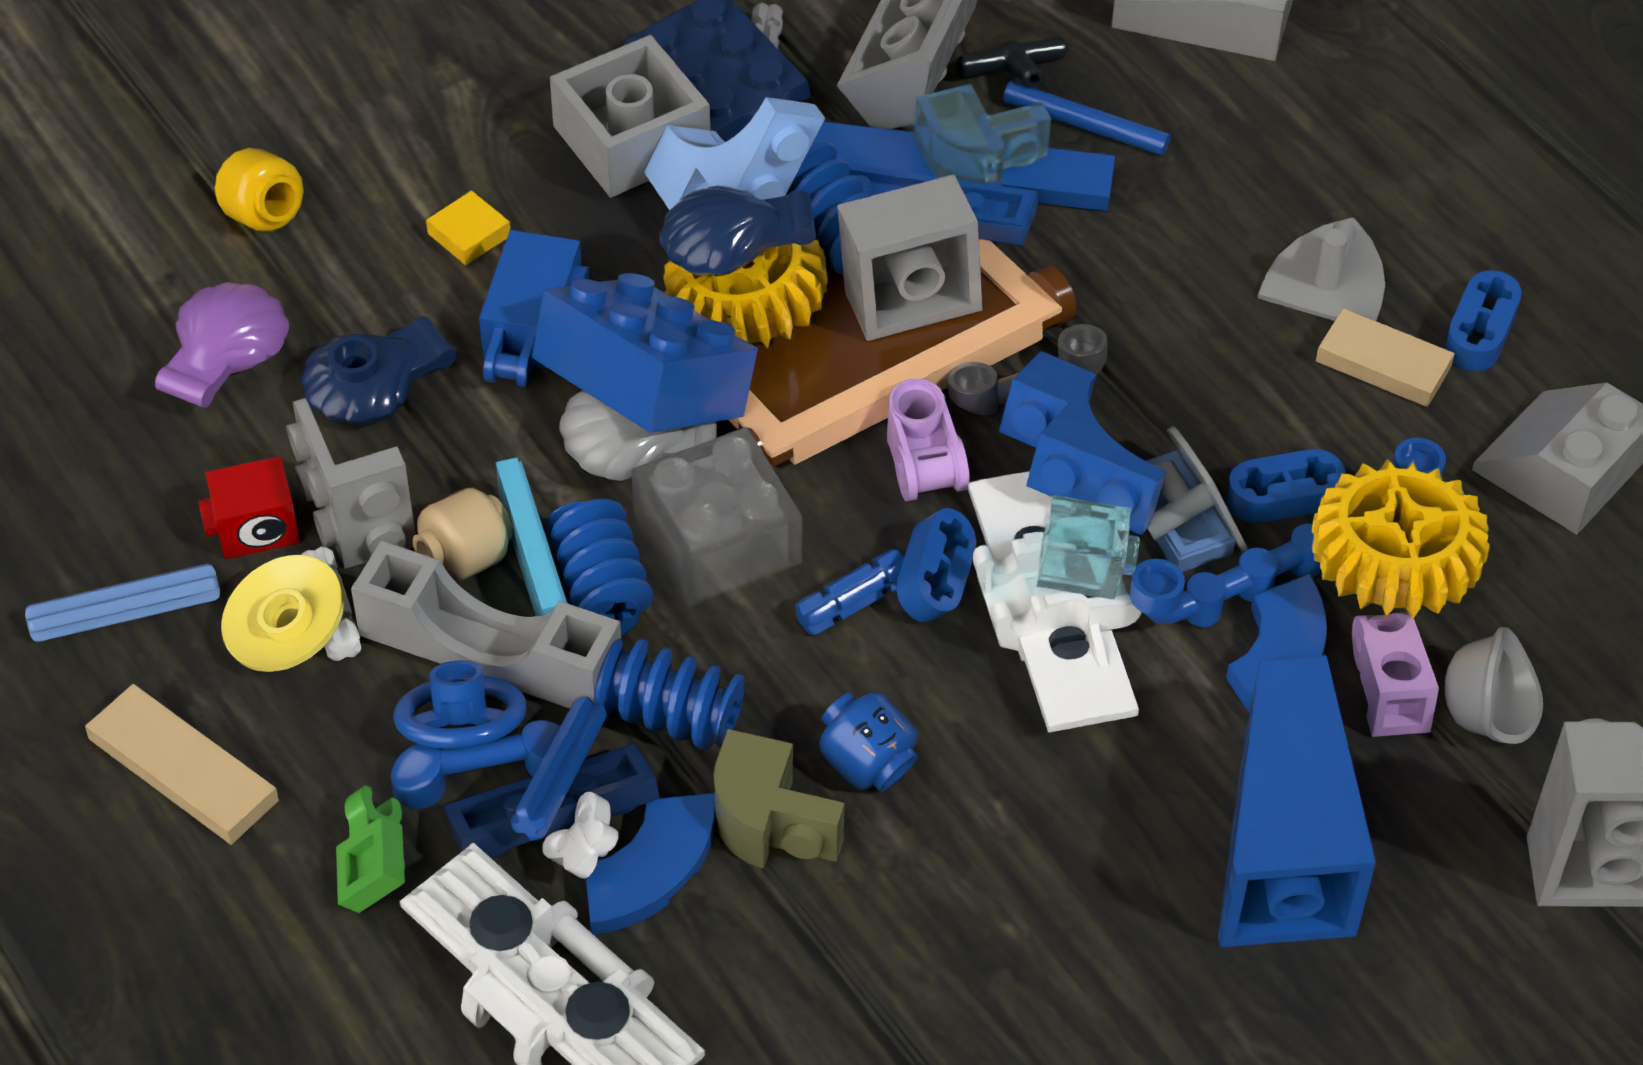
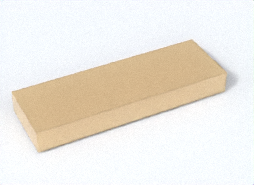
[85,684,279,845]

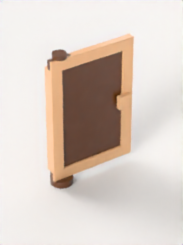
[728,239,1077,467]

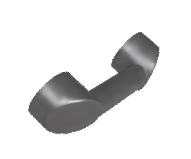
[948,324,1107,415]

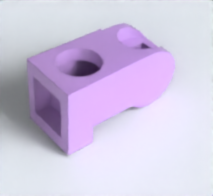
[1352,612,1439,737]

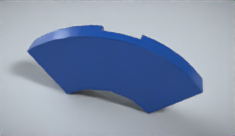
[1226,574,1327,713]
[586,793,715,935]

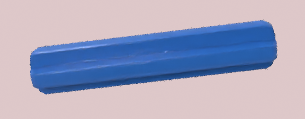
[511,697,607,840]

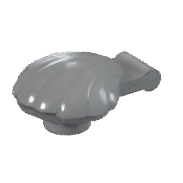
[559,390,717,481]

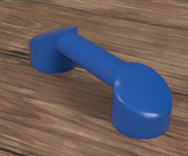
[390,720,560,809]

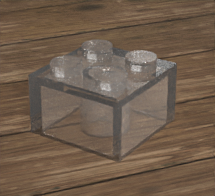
[631,427,802,607]

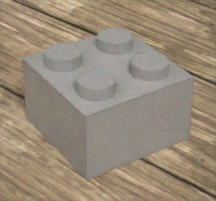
[550,35,710,198]
[837,174,982,341]

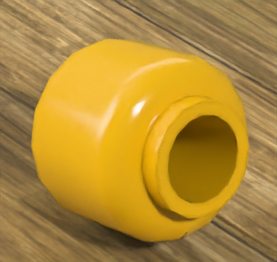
[214,148,304,232]

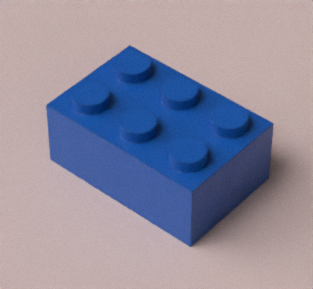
[532,273,758,433]

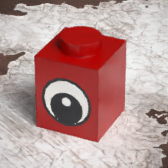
[198,456,300,560]

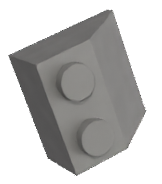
[1472,382,1643,535]

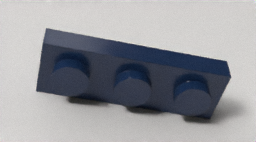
[443,743,660,858]

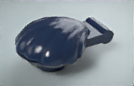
[659,185,816,276]
[300,316,457,427]

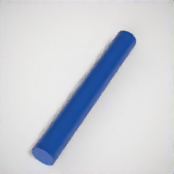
[1003,81,1171,156]

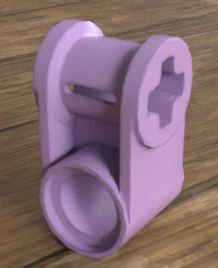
[887,379,969,501]

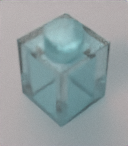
[1037,495,1139,600]

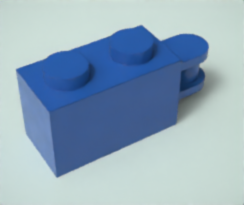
[479,230,590,388]

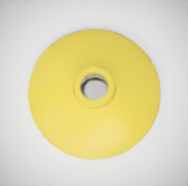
[221,555,345,672]

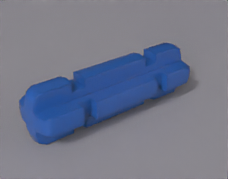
[795,549,904,635]

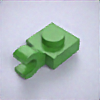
[336,785,405,913]

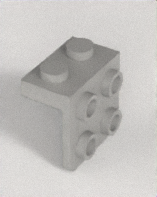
[286,398,416,569]

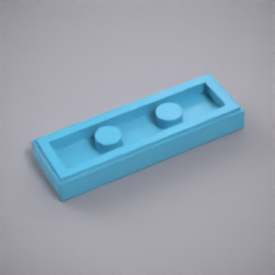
[496,458,567,616]

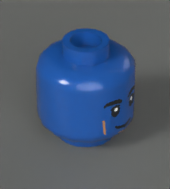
[819,692,918,792]

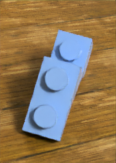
[644,97,825,210]

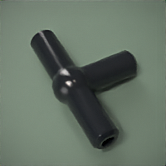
[956,36,1067,89]

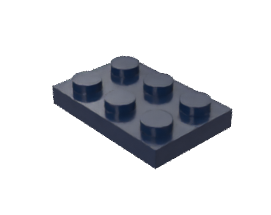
[625,0,811,142]

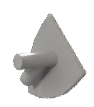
[1257,217,1385,321]
[1147,426,1248,553]

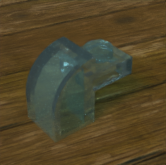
[914,84,1051,186]

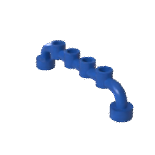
[1129,438,1446,627]

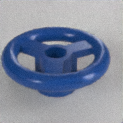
[393,660,527,749]

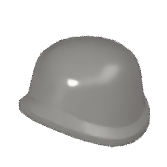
[1445,627,1543,744]

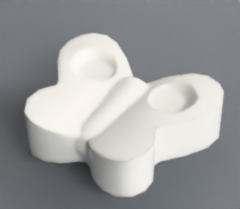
[542,792,618,879]

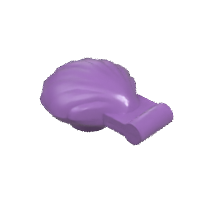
[155,282,289,408]

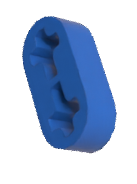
[1445,270,1522,372]
[1226,449,1346,523]
[896,508,976,622]

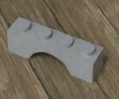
[351,541,621,708]

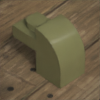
[714,729,845,869]

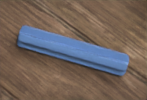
[25,563,220,642]

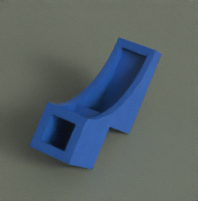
[999,351,1166,535]

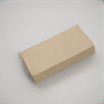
[1316,308,1455,407]

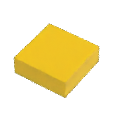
[426,190,510,265]

